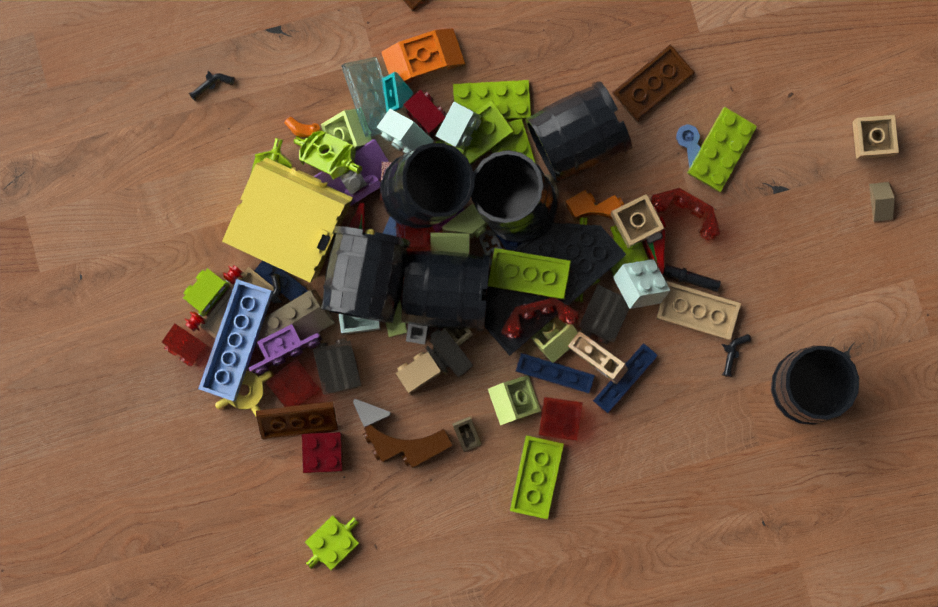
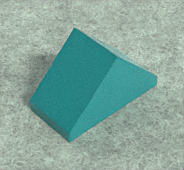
[382,72,414,112]

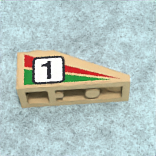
[568,331,628,385]

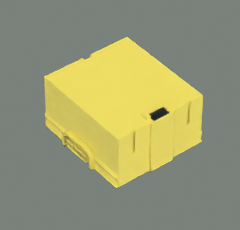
[222,157,353,282]

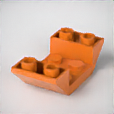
[381,28,465,84]

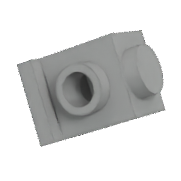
[339,170,367,194]
[406,323,430,344]

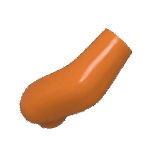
[284,117,321,137]

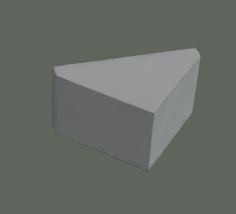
[353,399,391,427]

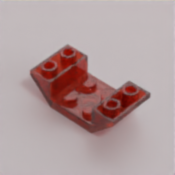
[650,188,720,241]
[502,298,580,339]

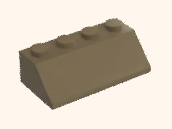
[255,290,335,354]

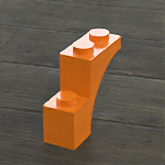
[565,190,625,220]

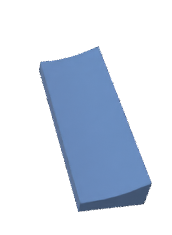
[198,279,273,402]

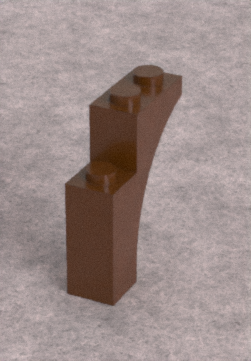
[363,425,453,468]

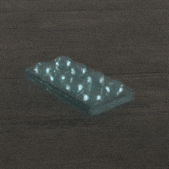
[341,57,387,137]

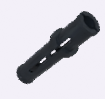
[663,264,721,293]

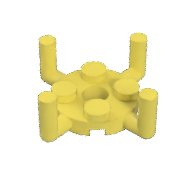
[215,371,275,416]

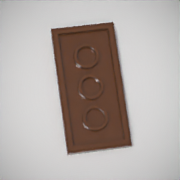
[612,44,695,122]
[256,401,338,439]

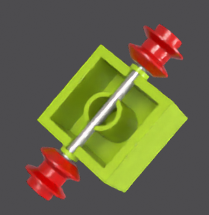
[183,265,243,331]

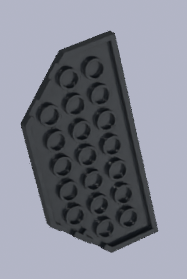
[484,222,626,356]

